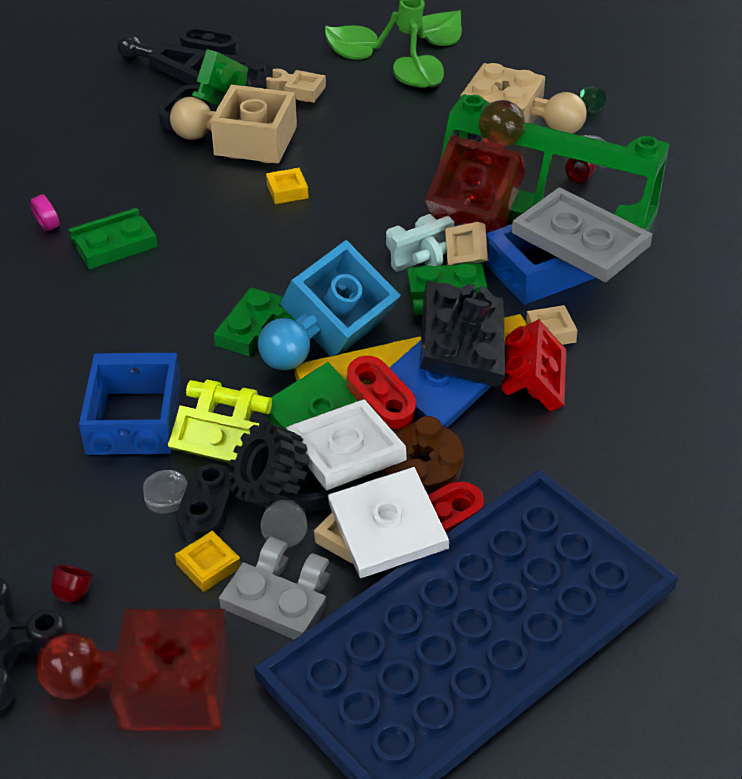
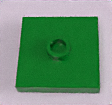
[264,362,358,429]

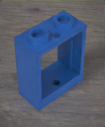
[484,224,596,305]
[79,353,181,455]

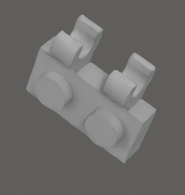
[219,537,330,640]

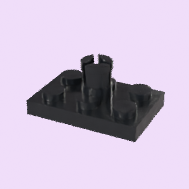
[420,280,505,387]

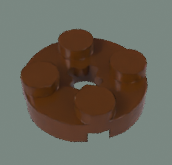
[379,416,464,495]

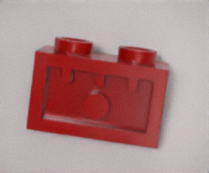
[501,319,566,412]

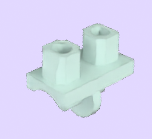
[386,214,454,272]

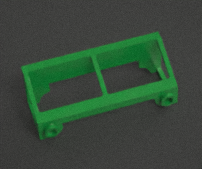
[434,94,670,232]

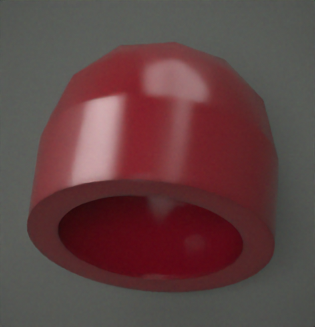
[565,158,596,183]
[51,564,93,603]

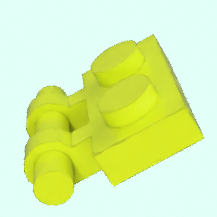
[168,379,272,463]

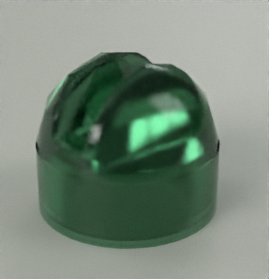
[578,86,606,114]

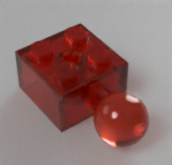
[425,100,525,233]
[36,609,230,730]

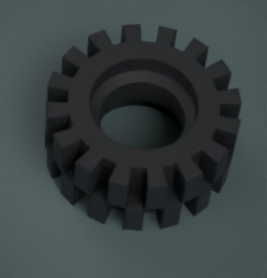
[228,422,308,510]

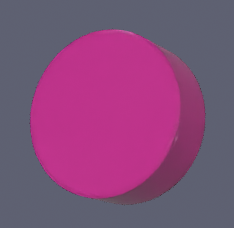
[29,194,60,232]

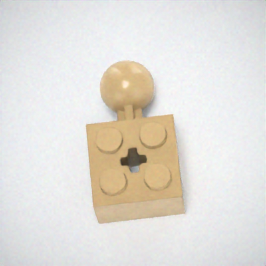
[461,63,587,134]
[170,85,297,163]

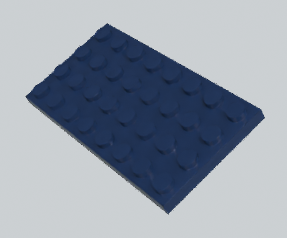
[254,469,678,779]

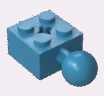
[258,240,401,370]

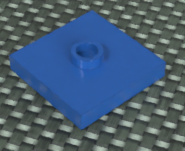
[390,340,492,428]

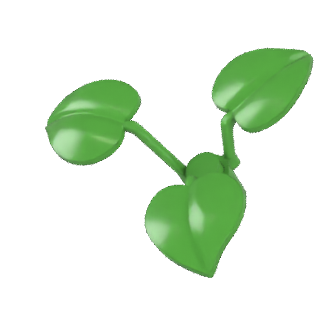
[325,0,462,88]

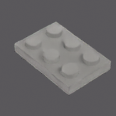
[512,187,653,283]

